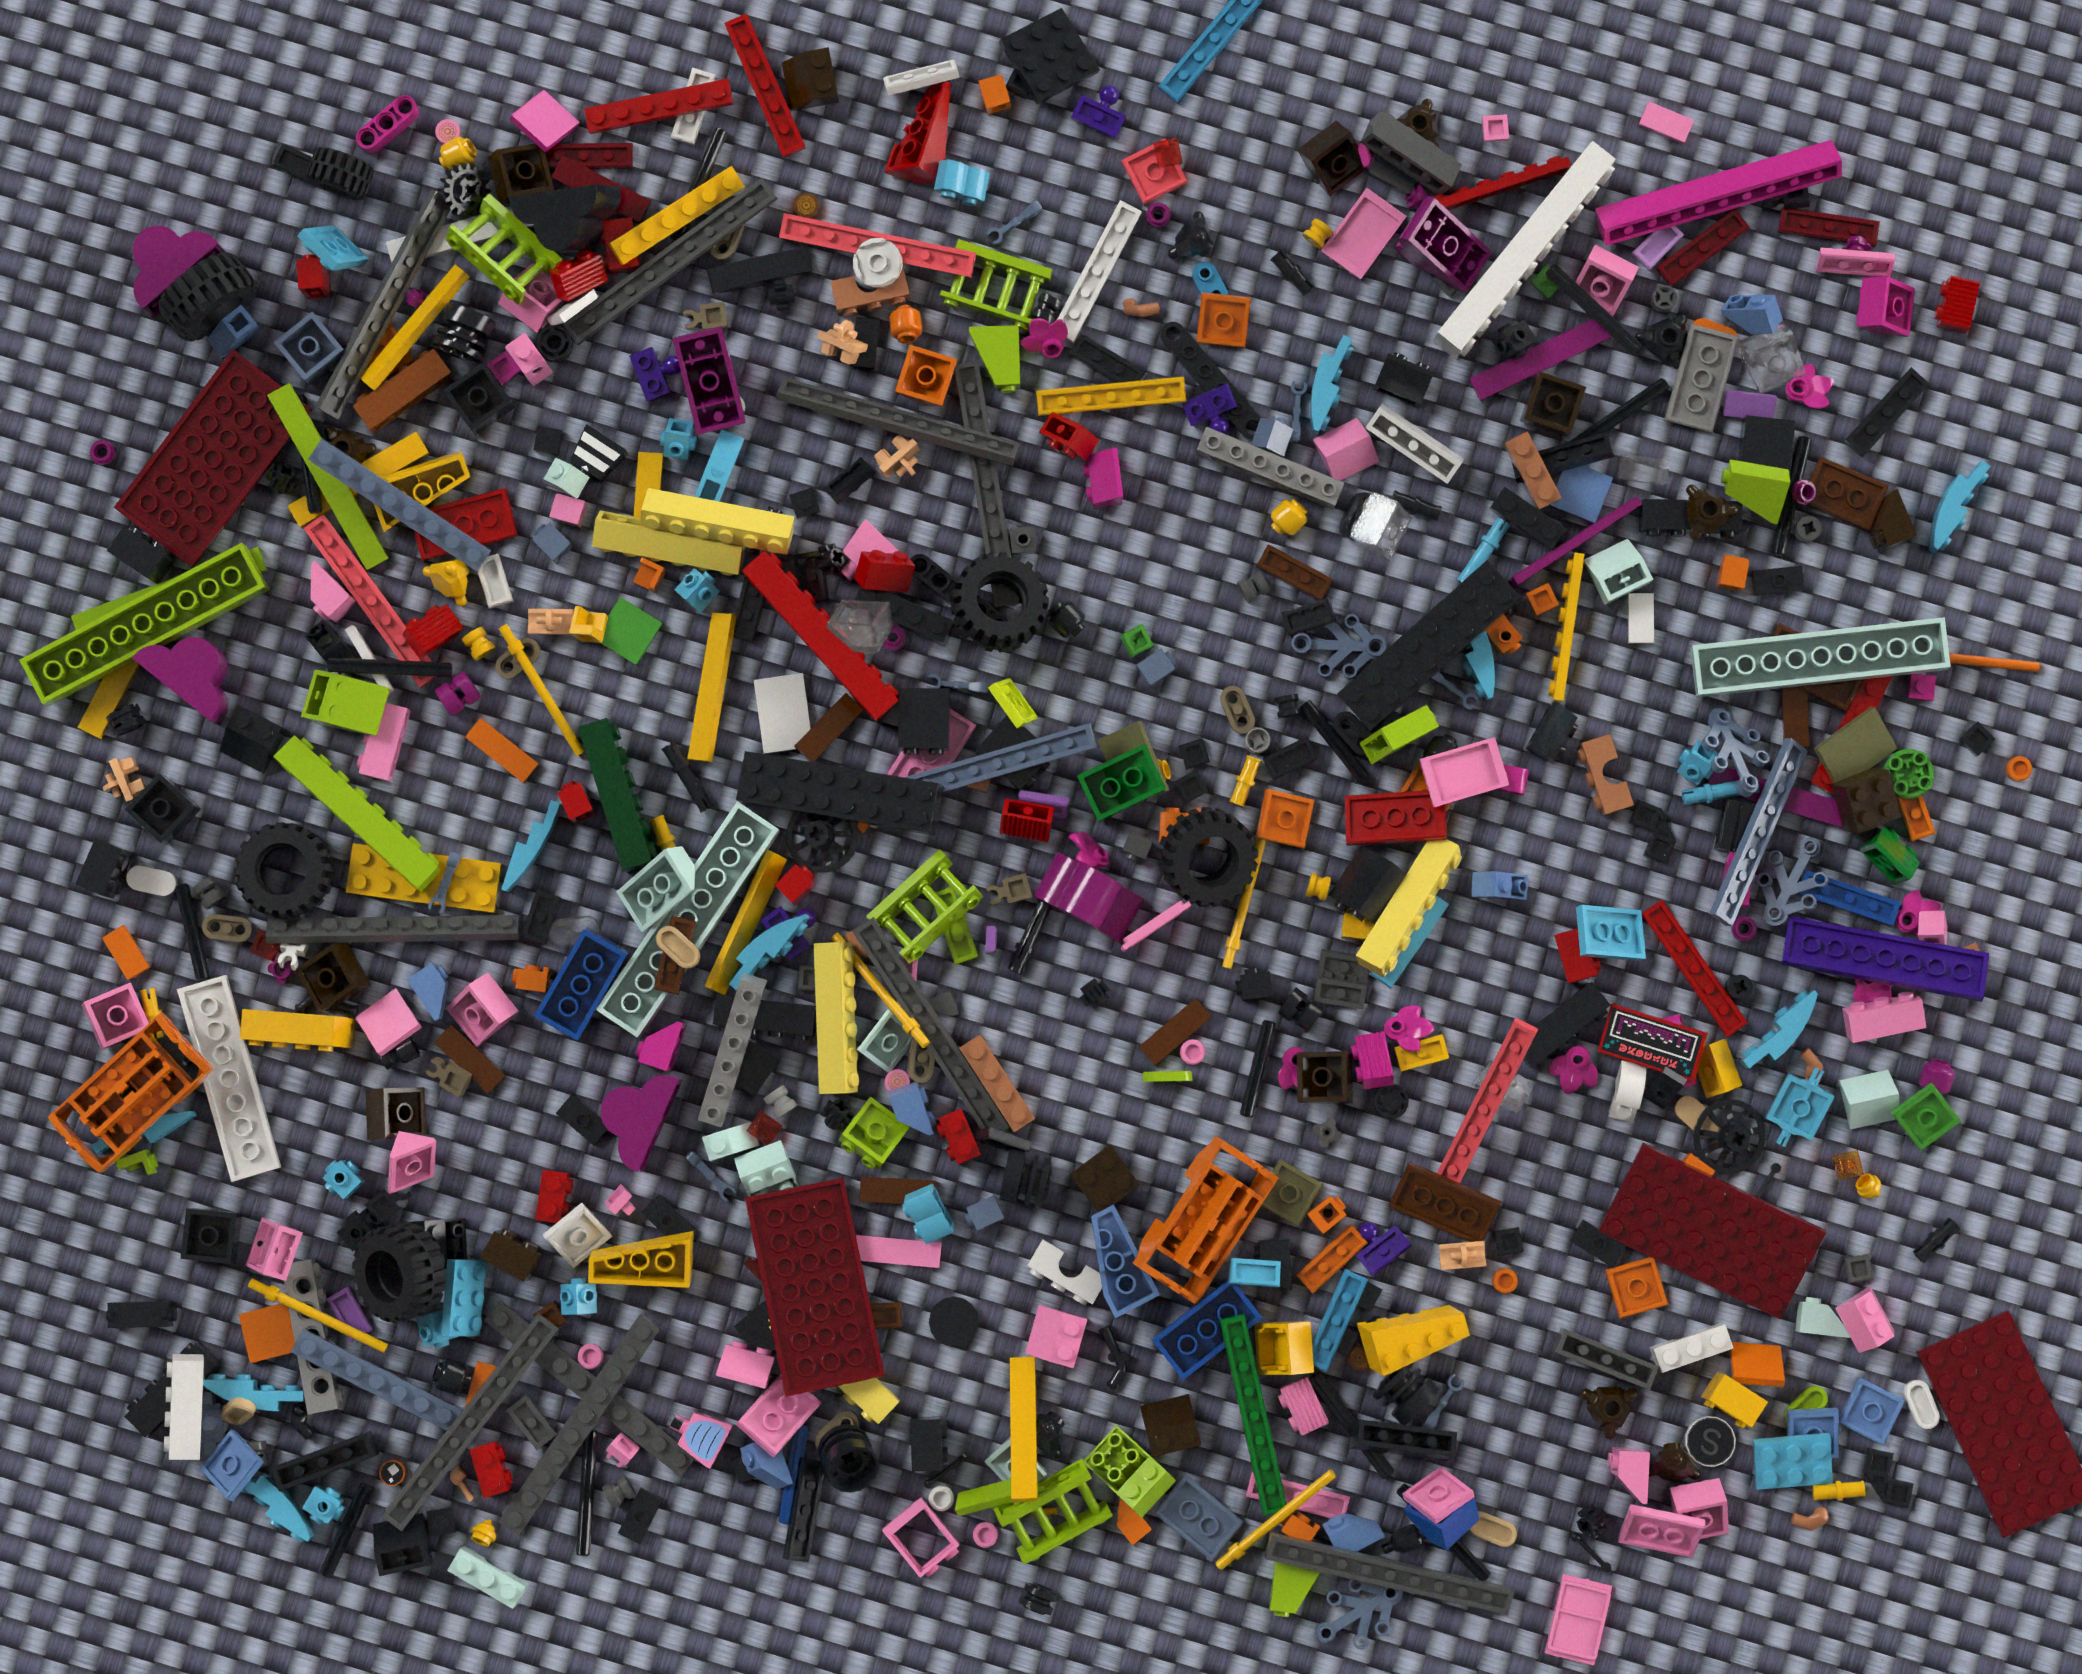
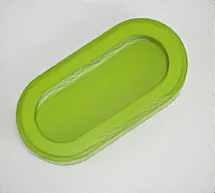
[1142,1071,1192,1082]
[1783,1386,1828,1424]

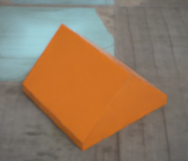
[895,345,957,407]

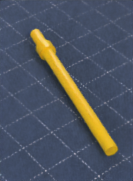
[498,623,585,757]
[1222,838,1267,969]
[831,933,930,1048]
[248,1278,388,1353]
[1215,1469,1336,1570]

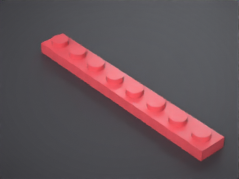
[779,213,976,277]
[303,514,436,688]
[1437,1017,1538,1183]

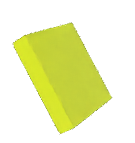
[988,678,1038,728]

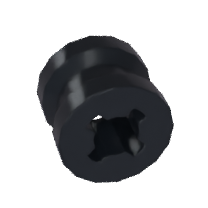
[1274,694,1302,719]
[1724,974,1753,1000]

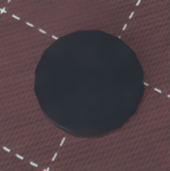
[929,1296,979,1347]

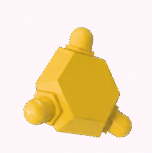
[422,559,469,607]

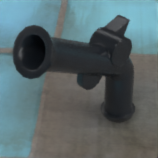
[295,995,359,1019]
[1098,1325,1135,1390]

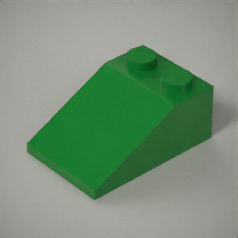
[1077,744,1166,822]
[1859,827,1920,885]

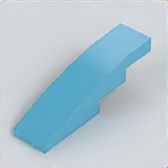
[501,800,563,892]
[1370,895,1449,989]
[91,1111,197,1154]

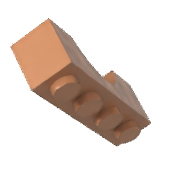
[959,1035,1035,1133]

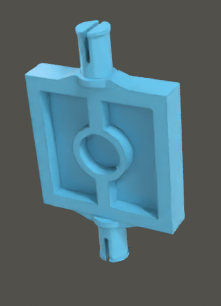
[1766,1067,1835,1147]

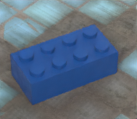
[534,927,629,1041]
[1151,1278,1262,1380]

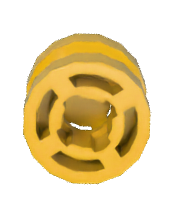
[462,627,496,661]

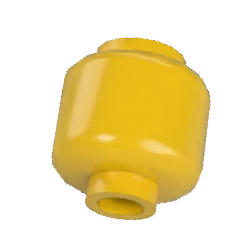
[439,136,477,170]
[1271,498,1307,536]

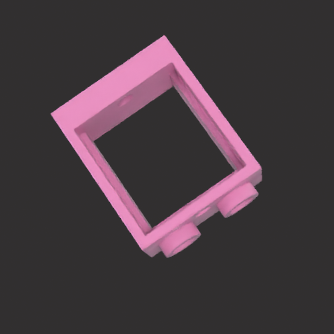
[245,1218,303,1281]
[882,1496,960,1578]

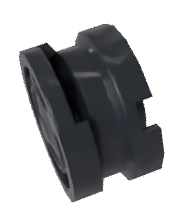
[106,704,146,737]
[1372,1084,1409,1119]

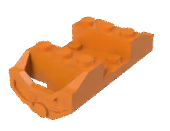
[48,1013,215,1173]
[1133,1136,1279,1305]

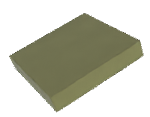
[1261,1159,1323,1227]

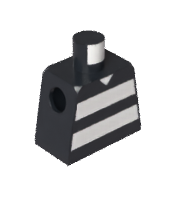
[570,424,628,487]

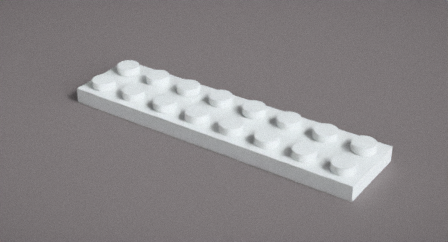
[177,975,281,1182]

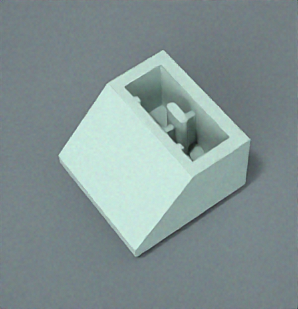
[1583,539,1653,605]
[734,1140,800,1197]

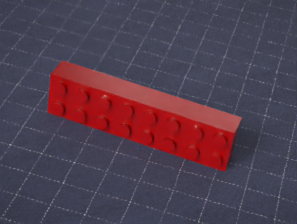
[742,550,899,723]

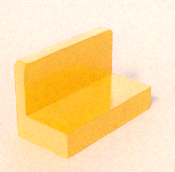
[1697,1039,1742,1098]

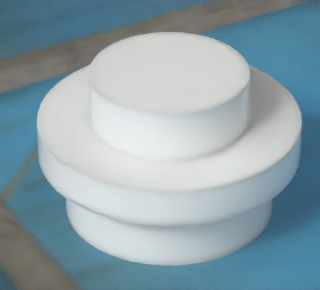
[929,1486,954,1511]

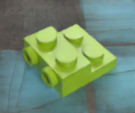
[839,1096,910,1170]

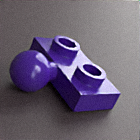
[1071,85,1126,140]
[629,347,681,403]
[1182,383,1237,434]
[761,906,816,961]
[1356,1222,1412,1277]

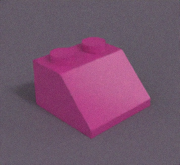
[1857,276,1915,337]
[1083,448,1123,508]
[636,1022,687,1072]

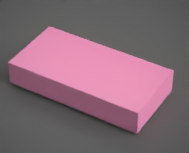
[1638,101,1694,145]

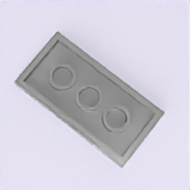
[1664,324,1739,433]

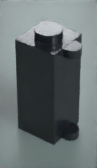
[106,1301,177,1328]

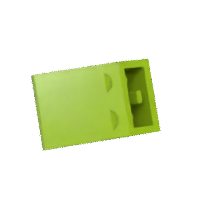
[301,670,390,736]
[1083,1425,1176,1518]

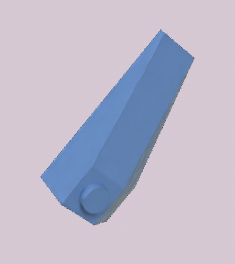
[1091,1205,1160,1318]

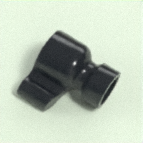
[379,1036,420,1070]

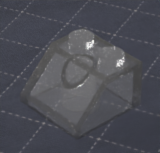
[1737,322,1806,394]
[1350,491,1412,561]
[827,600,893,654]
[1471,1060,1532,1114]

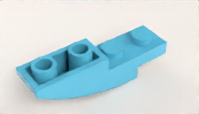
[1310,334,1354,436]
[694,429,745,502]
[1929,460,1991,553]
[1462,631,1495,701]
[729,914,810,990]
[1739,990,1818,1069]
[203,1374,305,1411]
[241,1473,315,1542]

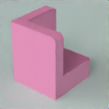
[549,494,587,528]
[1918,910,1947,945]

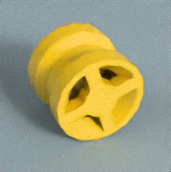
[1302,218,1334,249]
[1306,873,1331,901]

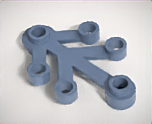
[1291,614,1388,679]
[1701,708,1770,797]
[1756,837,1829,926]
[1315,1579,1403,1650]

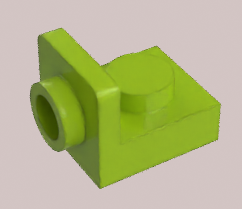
[116,1150,158,1175]

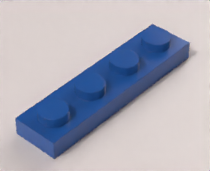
[1798,870,1901,926]

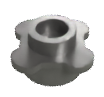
[1312,1118,1342,1147]

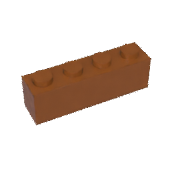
[353,349,454,434]

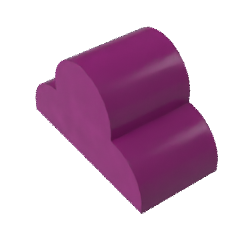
[1395,196,1492,293]
[133,226,226,319]
[672,326,746,435]
[132,637,228,726]
[1033,852,1144,944]
[600,1075,683,1172]

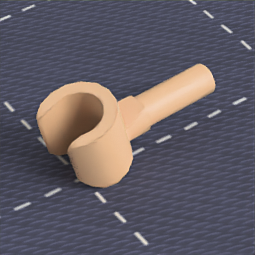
[450,1466,474,1502]

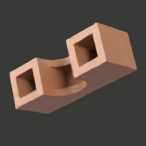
[830,267,910,317]
[1503,431,1562,510]
[1577,734,1634,816]

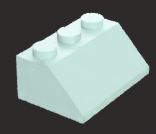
[616,846,695,933]

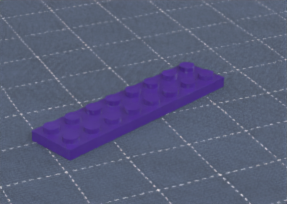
[1781,916,1989,1002]

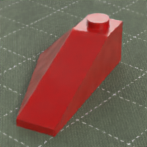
[884,81,951,184]

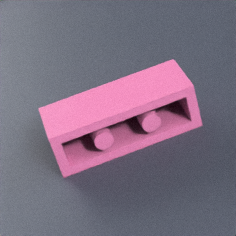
[357,703,411,782]
[1842,991,1927,1043]

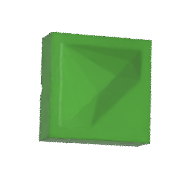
[1530,264,1559,300]
[1119,624,1154,657]

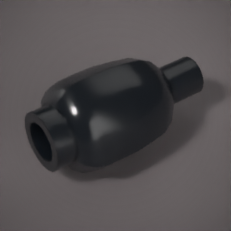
[1381,1524,1426,1554]

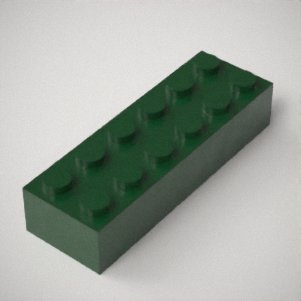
[578,718,658,873]

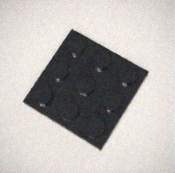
[999,8,1100,105]

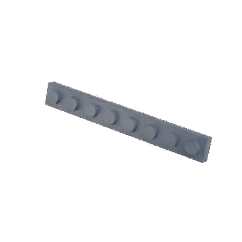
[308,438,491,571]
[904,723,1097,792]
[1709,738,1808,926]
[291,1328,475,1443]

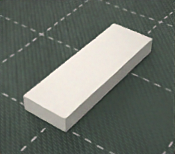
[883,60,960,96]
[671,68,716,146]
[345,625,394,694]

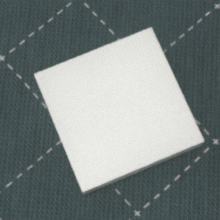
[543,1203,612,1268]

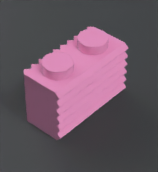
[1277,1376,1329,1436]

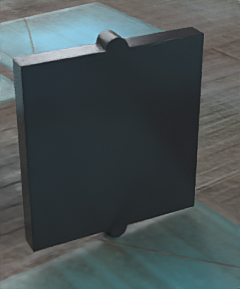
[735,1040,779,1097]
[734,1301,775,1352]

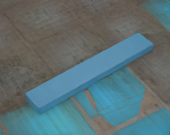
[1158,0,1263,103]

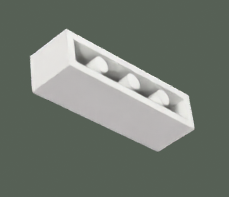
[1365,403,1464,484]
[164,1354,204,1460]

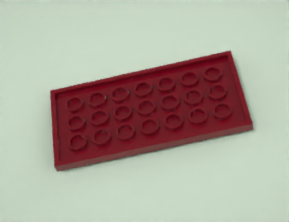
[113,349,313,568]
[1598,1143,1826,1320]
[745,1178,885,1397]
[1916,1310,2082,1538]

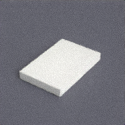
[754,673,811,754]

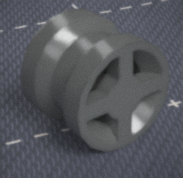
[1650,285,1677,313]
[1793,516,1822,543]

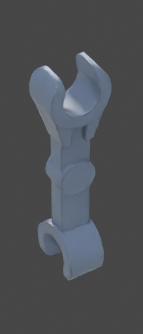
[986,201,1042,246]
[1289,381,1307,443]
[1431,672,1479,710]
[927,674,990,694]
[428,852,461,914]
[686,1151,737,1202]
[1421,1374,1464,1429]

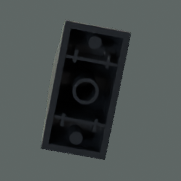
[509,184,621,253]

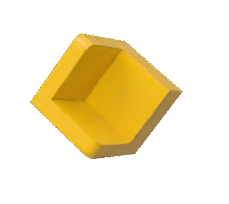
[569,606,608,643]
[1341,913,1375,941]

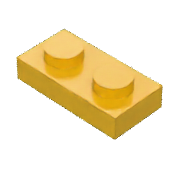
[1394,1034,1449,1072]

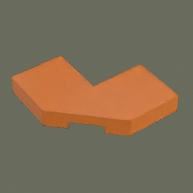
[1116,1497,1152,1545]

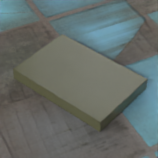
[1814,706,1897,783]
[1098,721,1169,806]

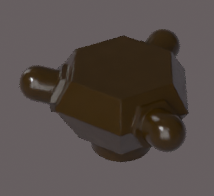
[1397,99,1439,148]
[324,426,377,464]
[1686,484,1738,541]
[1580,1387,1638,1440]
[1649,1443,1701,1481]

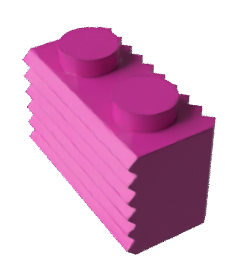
[1351,1031,1394,1090]

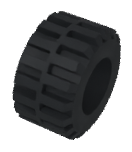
[305,147,374,200]

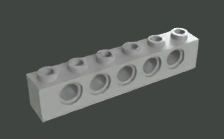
[1196,427,1344,510]
[698,973,767,1128]
[284,1259,344,1414]

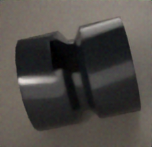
[1278,987,1325,1033]

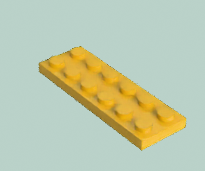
[346,843,502,913]

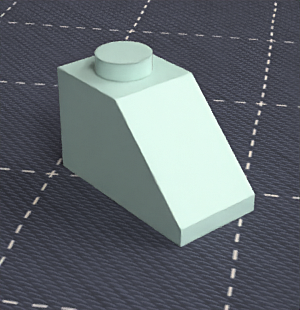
[543,458,590,499]
[702,1122,760,1161]
[1795,1297,1850,1338]

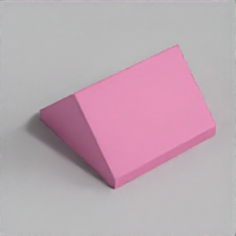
[1312,418,1379,481]
[388,1131,436,1194]

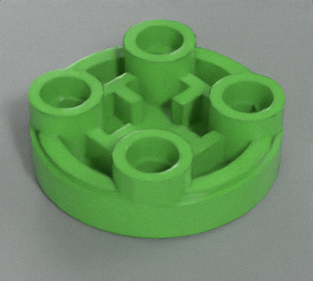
[1883,749,1934,799]

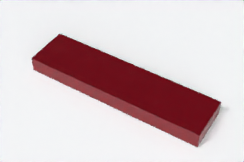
[545,143,633,170]
[552,155,651,223]
[1777,207,1880,247]
[1656,208,1750,287]

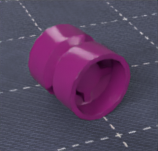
[435,671,482,717]

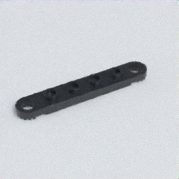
[1160,322,1261,441]

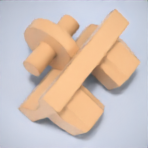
[817,320,868,365]
[874,434,920,479]
[528,609,574,635]
[102,757,146,803]
[1438,1241,1486,1270]

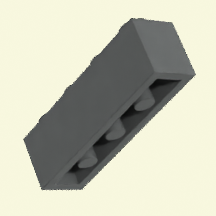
[1360,110,1462,195]
[1552,1328,1659,1390]

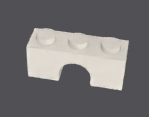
[1027,1239,1102,1306]
[1649,1323,1733,1373]

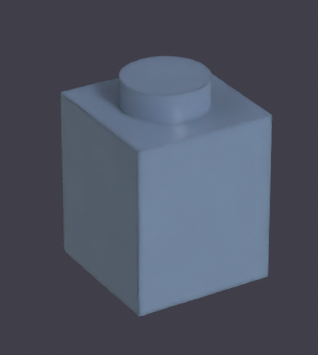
[1251,416,1293,457]
[532,522,573,564]
[1136,648,1176,688]
[964,1195,1005,1231]

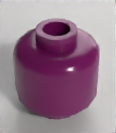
[1919,1059,1955,1094]

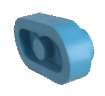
[1192,262,1228,295]

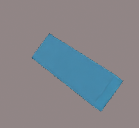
[1312,1269,1368,1372]

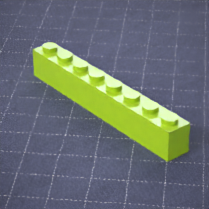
[273,735,441,893]

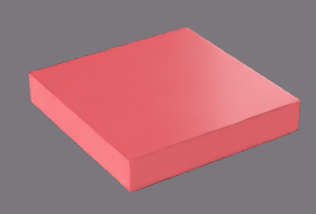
[1121,139,1188,205]

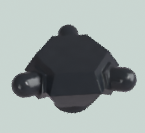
[1168,211,1214,259]
[1635,314,1687,369]
[1036,1411,1065,1459]

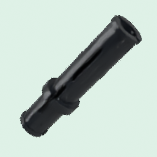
[661,741,714,813]
[1007,900,1052,975]

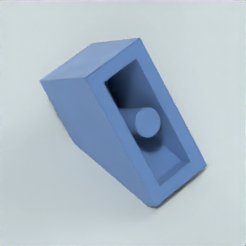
[407,963,449,1022]
[740,1442,793,1490]
[1322,1513,1385,1552]

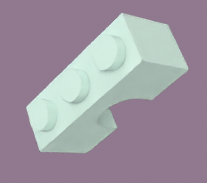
[447,1546,529,1609]

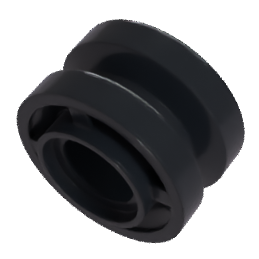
[537,325,573,363]
[1018,1582,1058,1615]

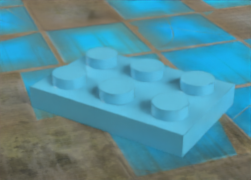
[298,225,369,271]
[1576,905,1646,961]
[441,1259,486,1336]
[1753,1433,1833,1490]

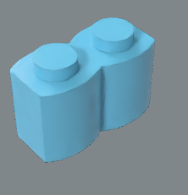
[934,159,990,206]
[902,1184,955,1244]

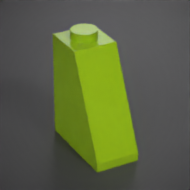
[969,325,1020,393]
[1721,459,1790,524]
[1360,705,1439,765]
[1269,1561,1320,1617]

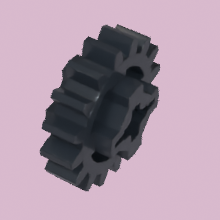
[438,163,491,217]

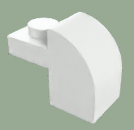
[1608,1060,1646,1122]

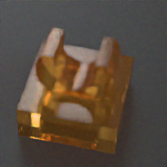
[1832,1150,1864,1180]

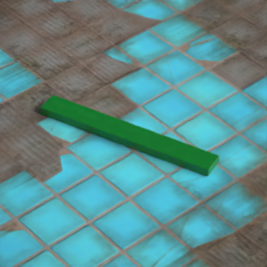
[1219,1313,1287,1516]

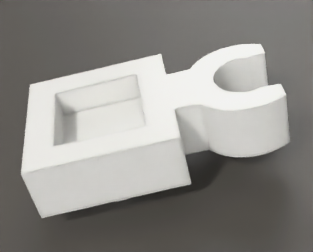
[278,943,310,971]

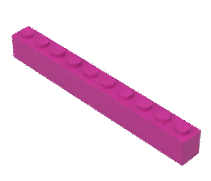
[1595,140,1842,246]

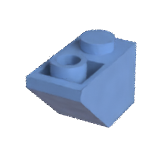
[1721,294,1783,334]
[207,305,262,360]
[1472,871,1528,900]
[889,1082,937,1135]

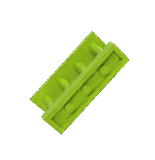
[446,193,562,305]
[940,239,1052,331]
[866,849,984,964]
[993,1459,1113,1565]

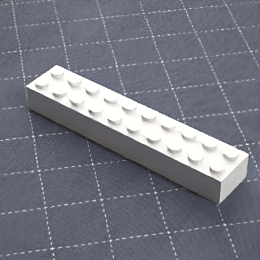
[1433,141,1616,360]

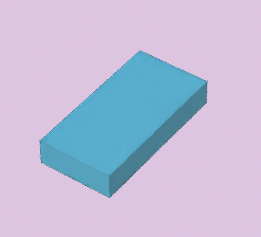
[1228,1258,1281,1288]

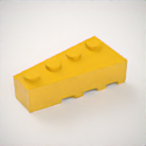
[373,450,470,532]
[240,1009,356,1052]
[588,1231,694,1288]
[1357,1305,1470,1376]

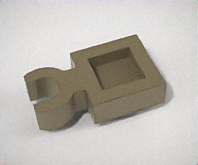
[683,302,728,330]
[986,873,1032,905]
[426,1057,473,1098]

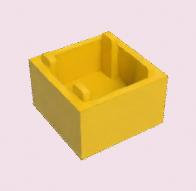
[1254,1321,1314,1375]
[1701,1372,1768,1429]

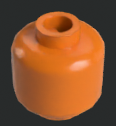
[889,305,923,344]

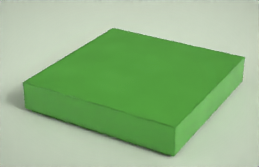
[601,597,663,666]
[1891,1083,1962,1151]

